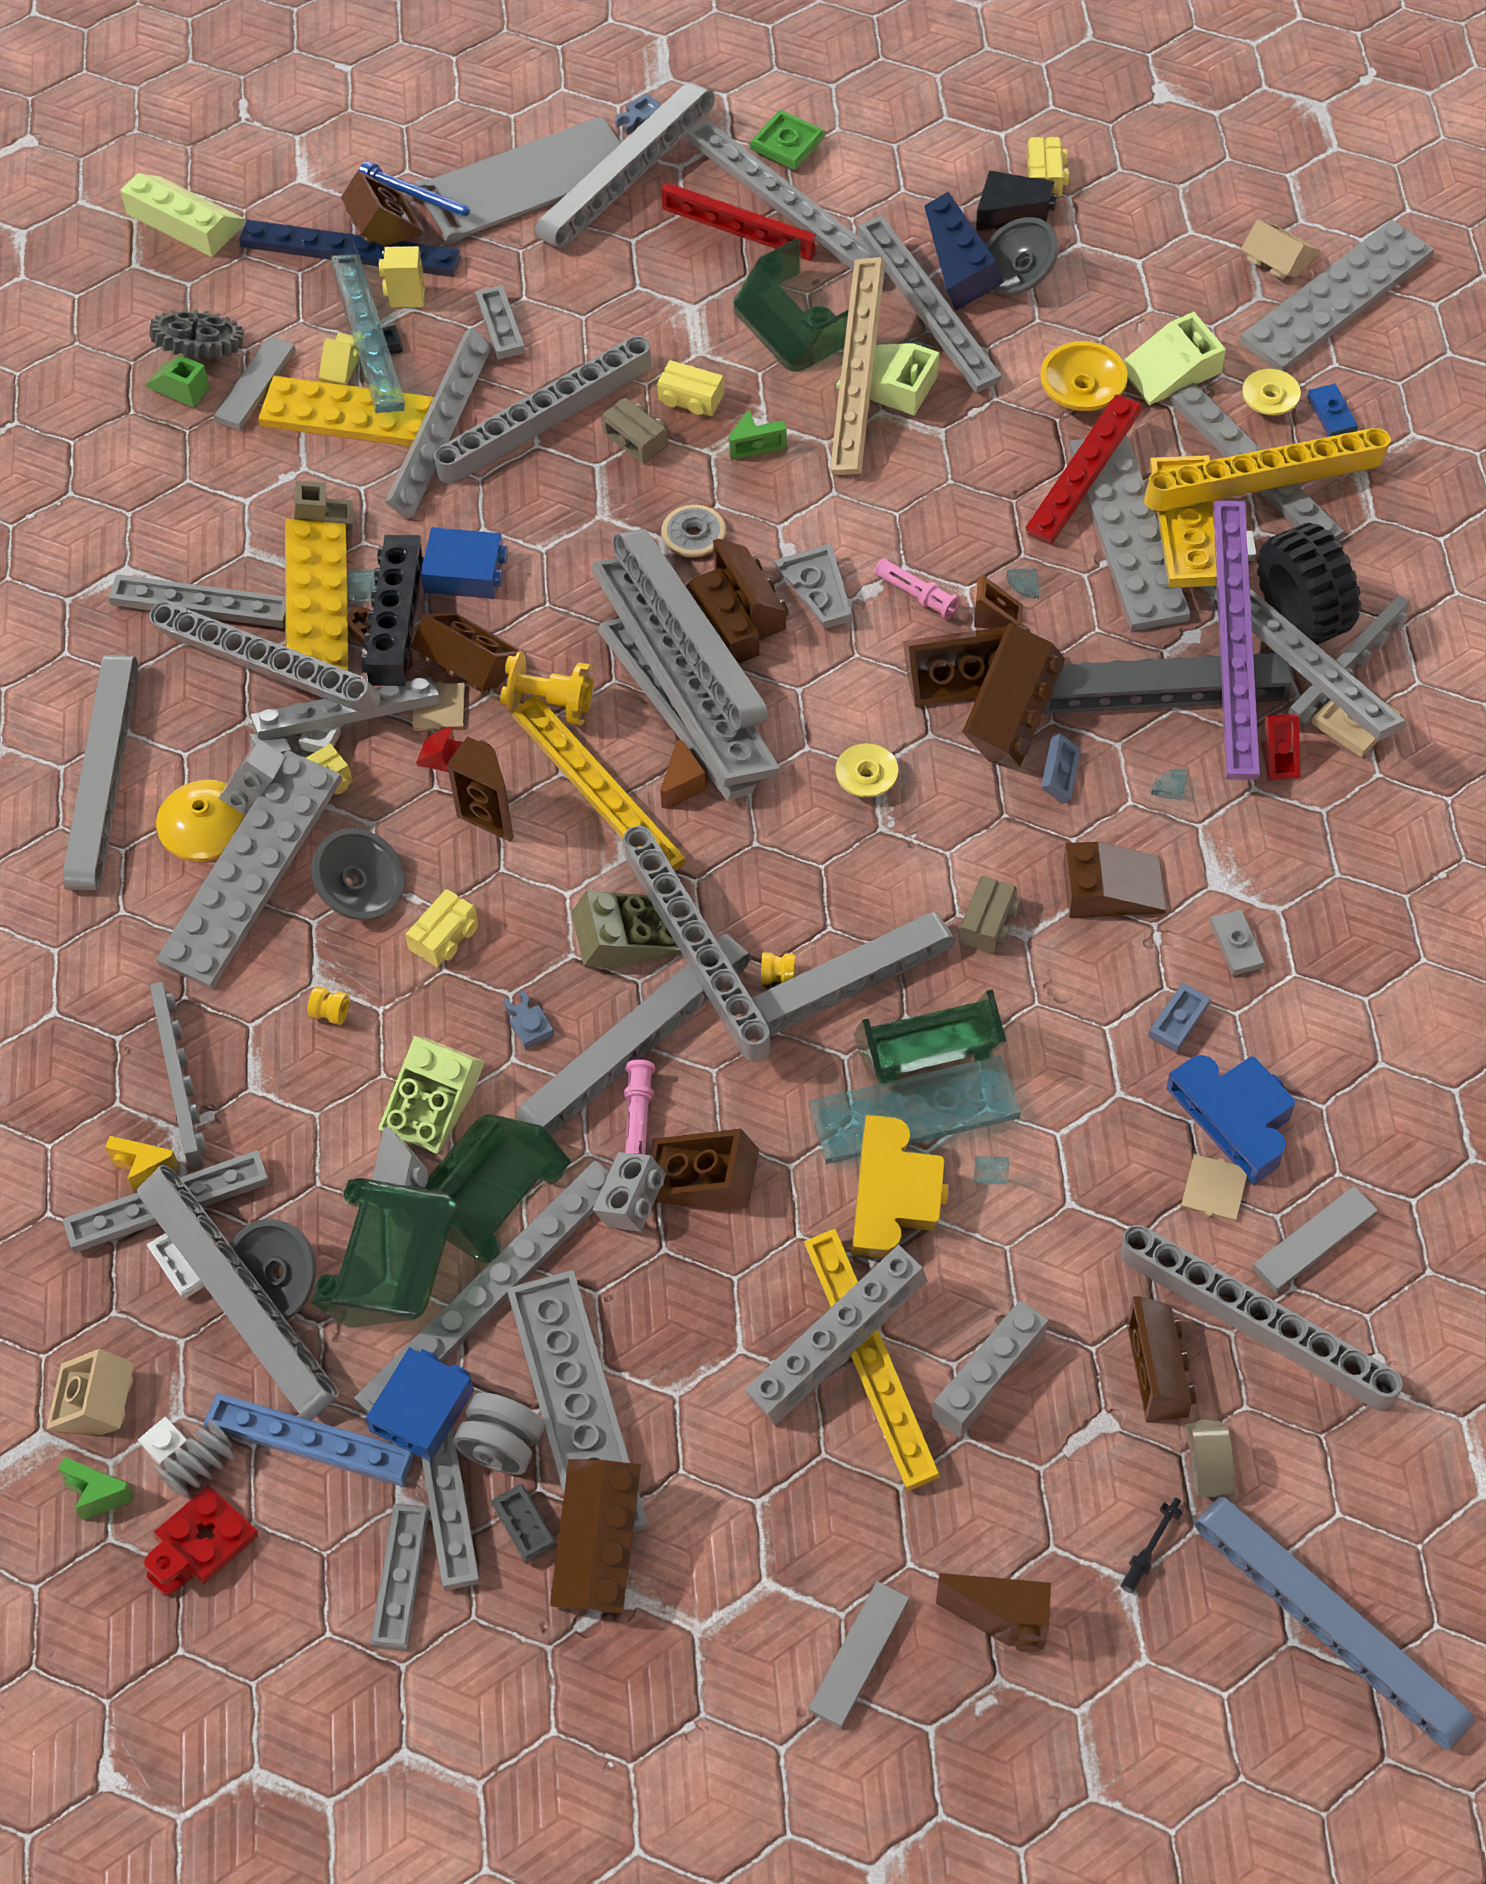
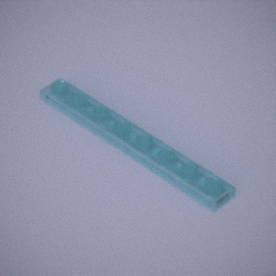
[331,254,405,413]

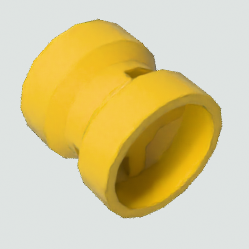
[761,952,795,985]
[307,986,350,1025]

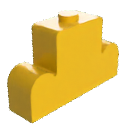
[851,1115,948,1258]

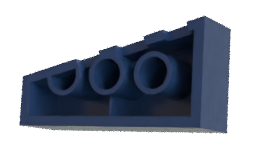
[924,191,1004,311]

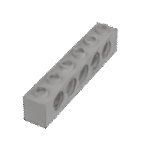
[744,1244,928,1426]

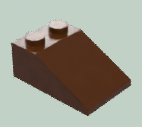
[1063,842,1166,918]
[650,1128,759,1211]
[936,1573,1051,1653]

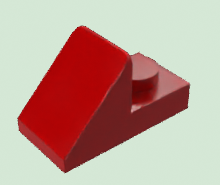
[1261,714,1301,780]
[416,727,463,772]

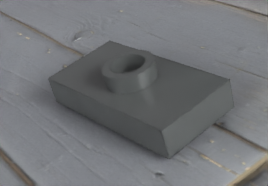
[491,1484,557,1565]

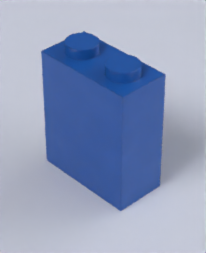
[420,527,508,599]
[365,1347,474,1462]

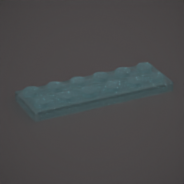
[808,1055,1021,1165]

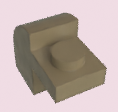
[294,481,353,531]
[1185,1419,1234,1498]

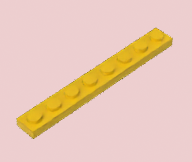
[512,695,686,871]
[804,1228,941,1491]

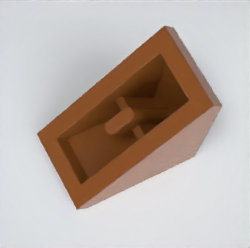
[974,575,1023,629]
[660,740,706,809]

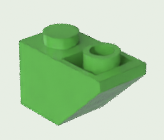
[146,355,210,408]

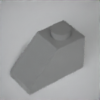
[370,1127,428,1203]

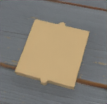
[413,681,465,732]
[1181,1154,1247,1222]

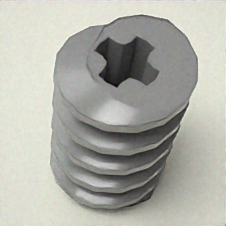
[154,1420,234,1498]

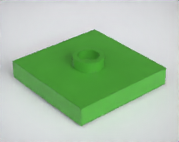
[750,110,825,170]

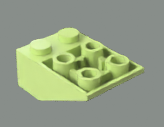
[1123,312,1226,405]
[836,343,939,416]
[378,1036,485,1154]

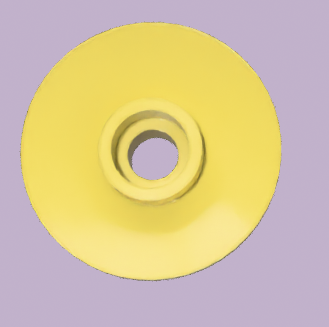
[1242,369,1301,415]
[836,743,898,797]

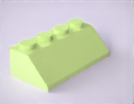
[120,173,246,257]

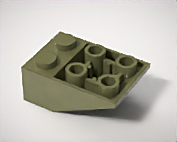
[571,891,682,968]

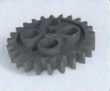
[149,309,244,359]

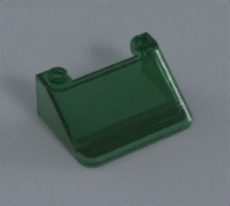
[406,1114,571,1264]
[311,1178,455,1327]

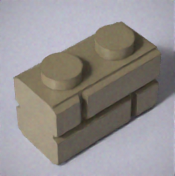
[601,397,668,464]
[958,876,1021,954]

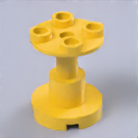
[500,651,594,726]

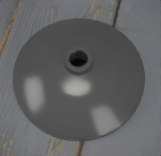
[986,217,1059,295]
[311,828,404,920]
[230,1219,316,1320]

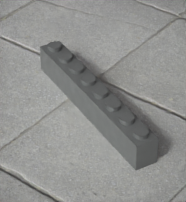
[1043,652,1292,714]

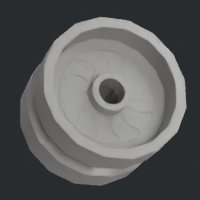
[453,1392,544,1475]

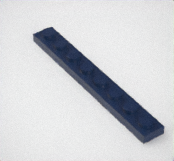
[239,219,461,277]

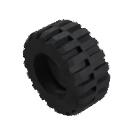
[1257,523,1361,645]

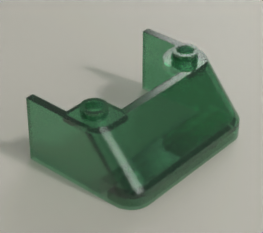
[733,238,849,372]
[853,989,1006,1085]

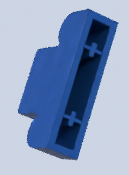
[1166,1055,1295,1185]

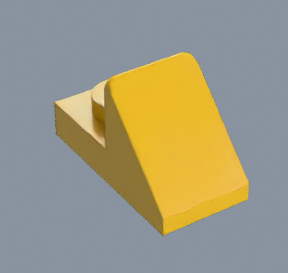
[105,1136,179,1192]

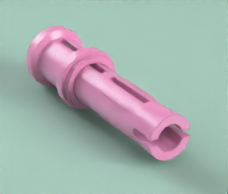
[874,558,960,620]
[624,1060,655,1155]

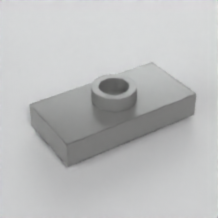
[1210,909,1264,976]

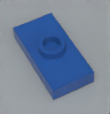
[1307,383,1358,437]

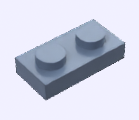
[1041,733,1081,804]
[1148,983,1211,1053]

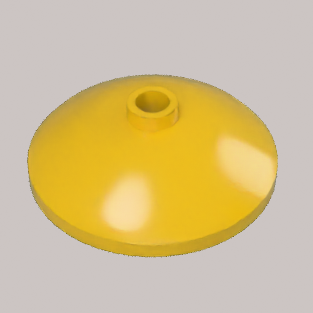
[1040,341,1128,411]
[156,780,246,862]

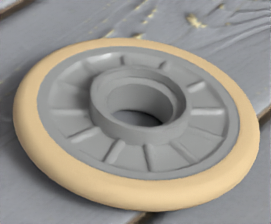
[661,505,726,558]

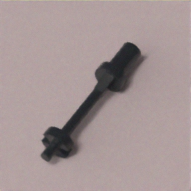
[1120,1497,1183,1594]

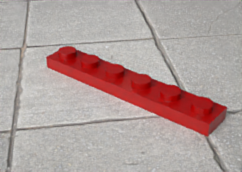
[661,182,816,261]
[1025,394,1142,544]

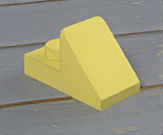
[318,332,366,385]

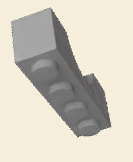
[932,1300,1048,1439]

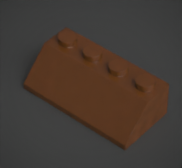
[962,623,1065,767]
[903,624,1030,707]
[550,1459,641,1615]

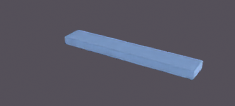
[203,1393,415,1487]

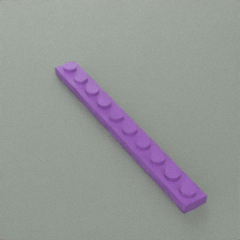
[1213,501,1260,780]

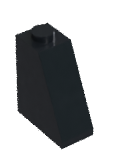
[976,170,1058,230]

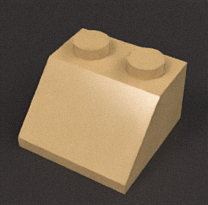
[1241,219,1321,279]
[46,1349,134,1436]

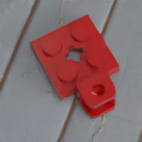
[144,1485,258,1596]

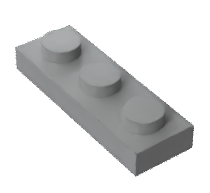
[475,285,525,360]

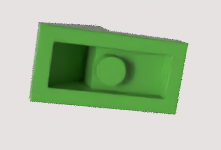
[729,410,787,460]
[57,1457,134,1520]

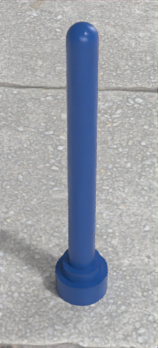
[359,161,470,217]

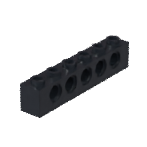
[361,535,423,686]

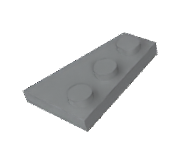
[774,544,854,629]

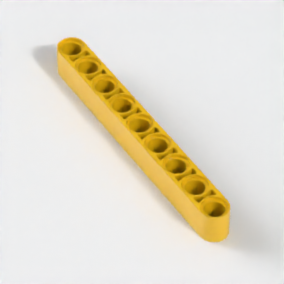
[1144,428,1391,511]

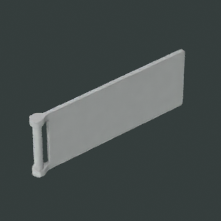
[413,117,621,245]

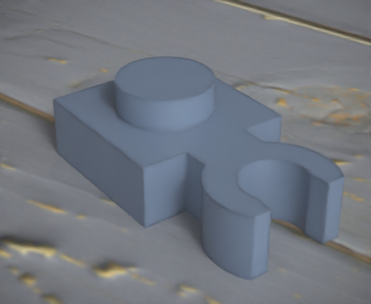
[615,93,662,135]
[504,990,554,1050]

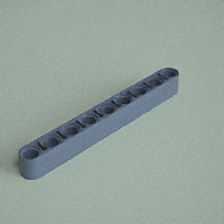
[1194,1496,1475,1750]

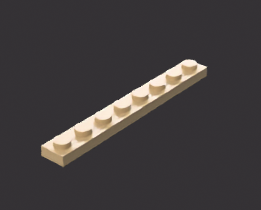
[830,257,885,475]

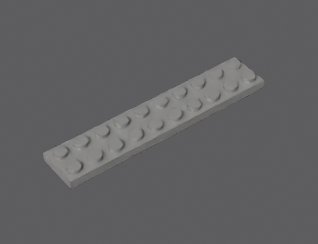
[591,558,780,787]

